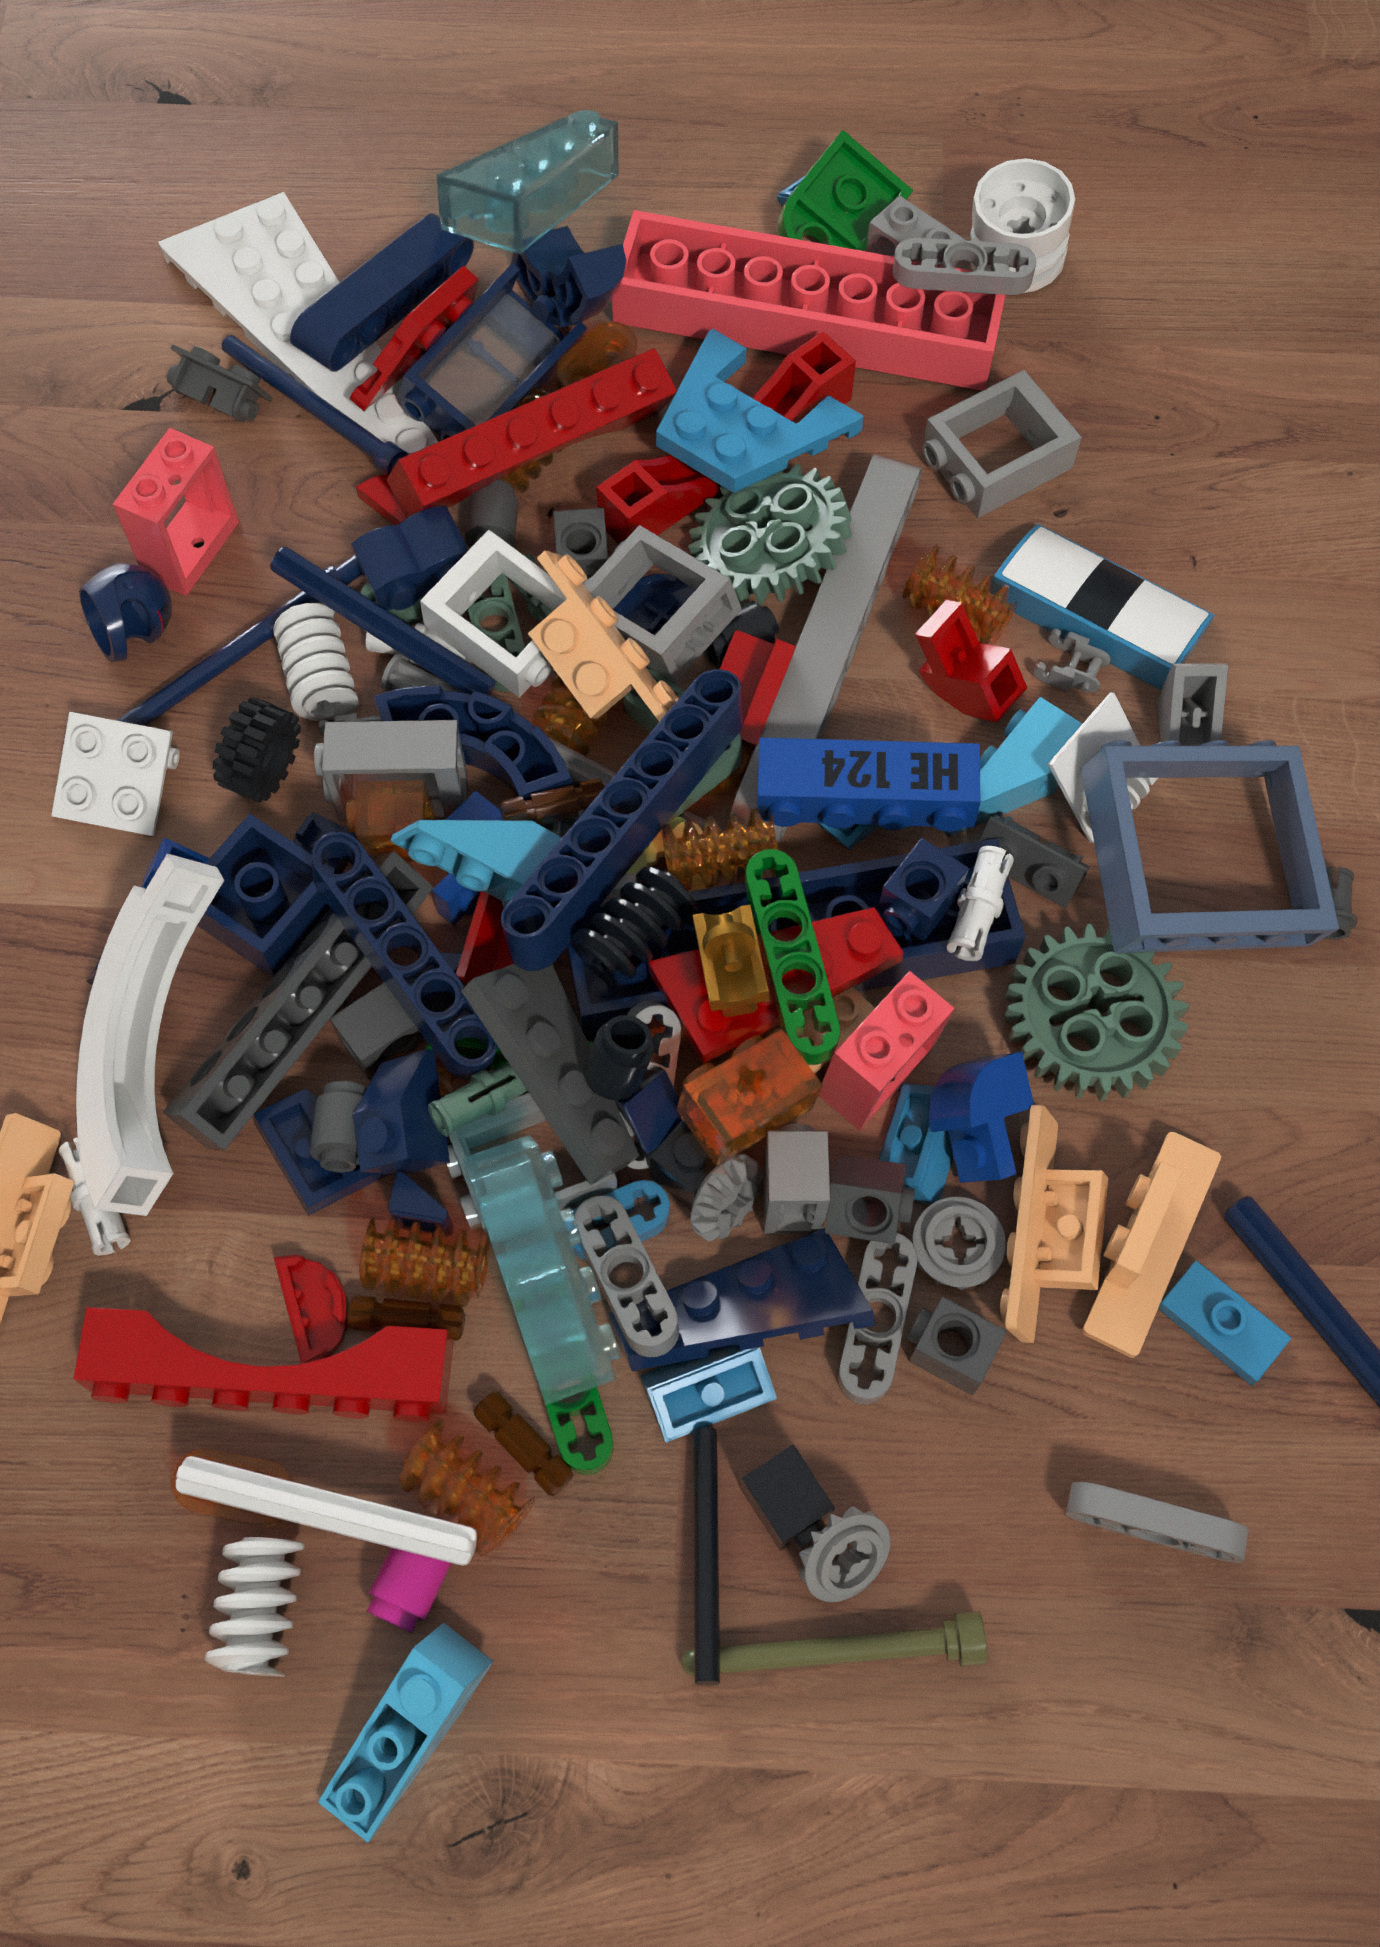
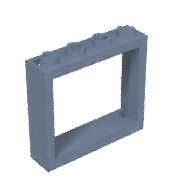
[1080,740,1339,953]

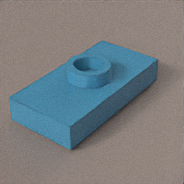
[1158,1260,1292,1386]

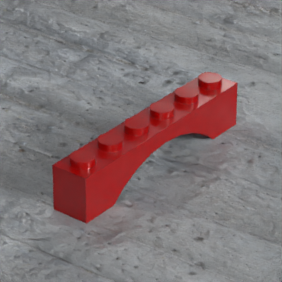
[596,331,856,544]
[386,348,677,518]
[73,1307,454,1422]

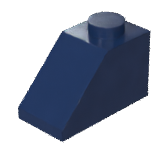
[353,1049,450,1175]

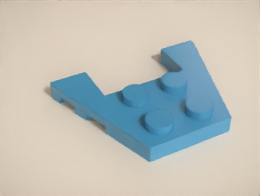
[656,328,864,493]

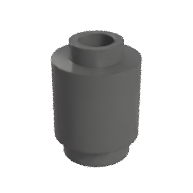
[465,479,519,548]
[310,1081,367,1172]

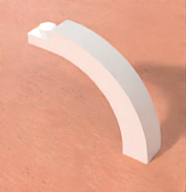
[76,854,224,1216]

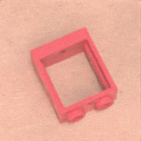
[113,428,239,596]
[817,971,955,1131]

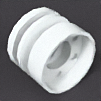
[970,158,1075,293]

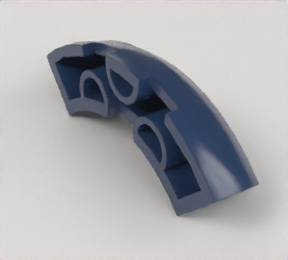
[511,226,627,327]
[374,686,573,801]

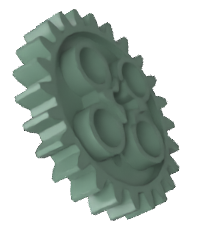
[688,464,852,605]
[1003,924,1189,1101]

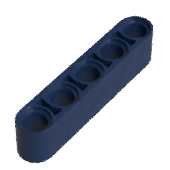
[290,213,474,372]
[312,832,498,1080]

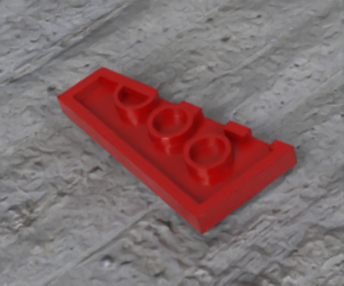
[648,907,904,1064]

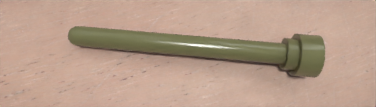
[681,1611,987,1676]

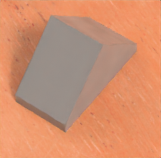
[1156,663,1228,746]

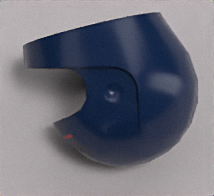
[79,563,172,662]

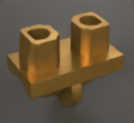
[693,905,770,1017]

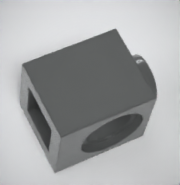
[553,508,608,583]
[330,983,424,1080]
[825,1154,915,1244]
[907,1296,1007,1396]

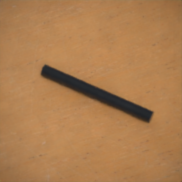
[693,1427,720,1686]

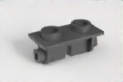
[167,344,273,422]
[979,815,1090,909]

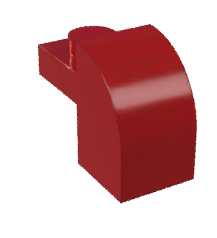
[915,600,1027,722]

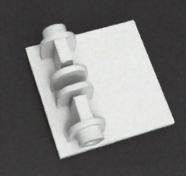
[1048,692,1158,843]
[51,712,180,836]

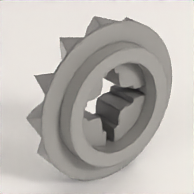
[690,1154,764,1242]
[912,1197,1006,1291]
[799,1506,890,1602]

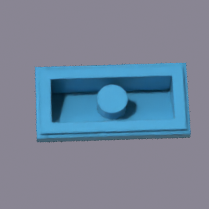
[879,1083,953,1205]
[641,1345,777,1443]

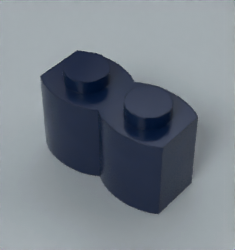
[351,506,468,610]

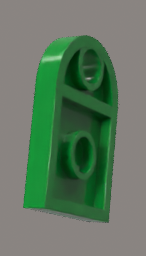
[778,129,914,251]

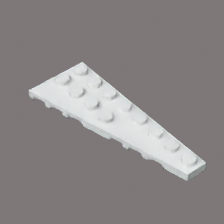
[158,192,438,455]

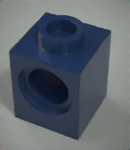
[878,837,969,941]

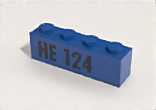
[757,737,981,832]

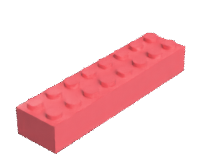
[612,210,1006,391]

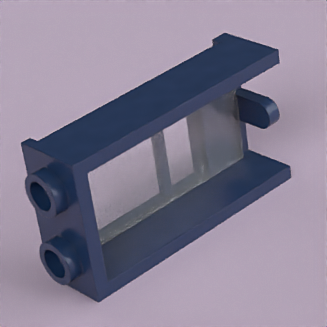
[396,263,587,440]

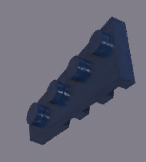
[609,1228,875,1371]

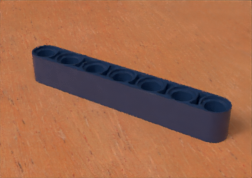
[501,669,743,971]

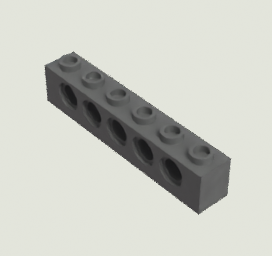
[163,851,434,1151]

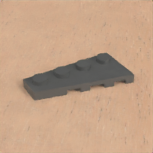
[461,964,639,1185]

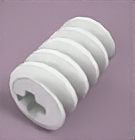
[273,603,359,721]
[204,1537,305,1677]

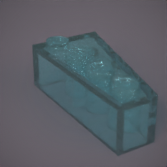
[436,110,619,254]
[463,1135,621,1405]

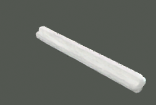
[176,1456,477,1566]

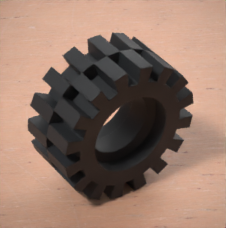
[212,697,301,802]

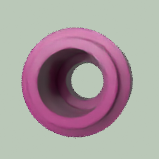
[367,1547,451,1633]

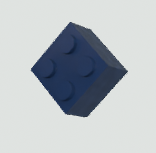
[197,814,337,978]

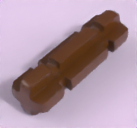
[500,779,605,825]
[347,1295,465,1341]
[474,1391,573,1496]

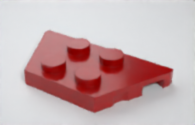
[349,265,479,412]

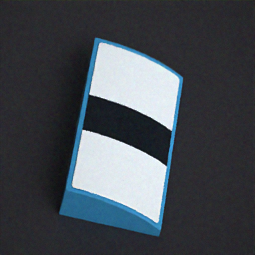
[988,524,1215,690]

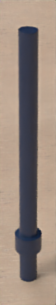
[222,335,409,476]
[116,555,362,726]

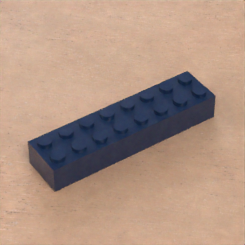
[566,838,1026,1040]

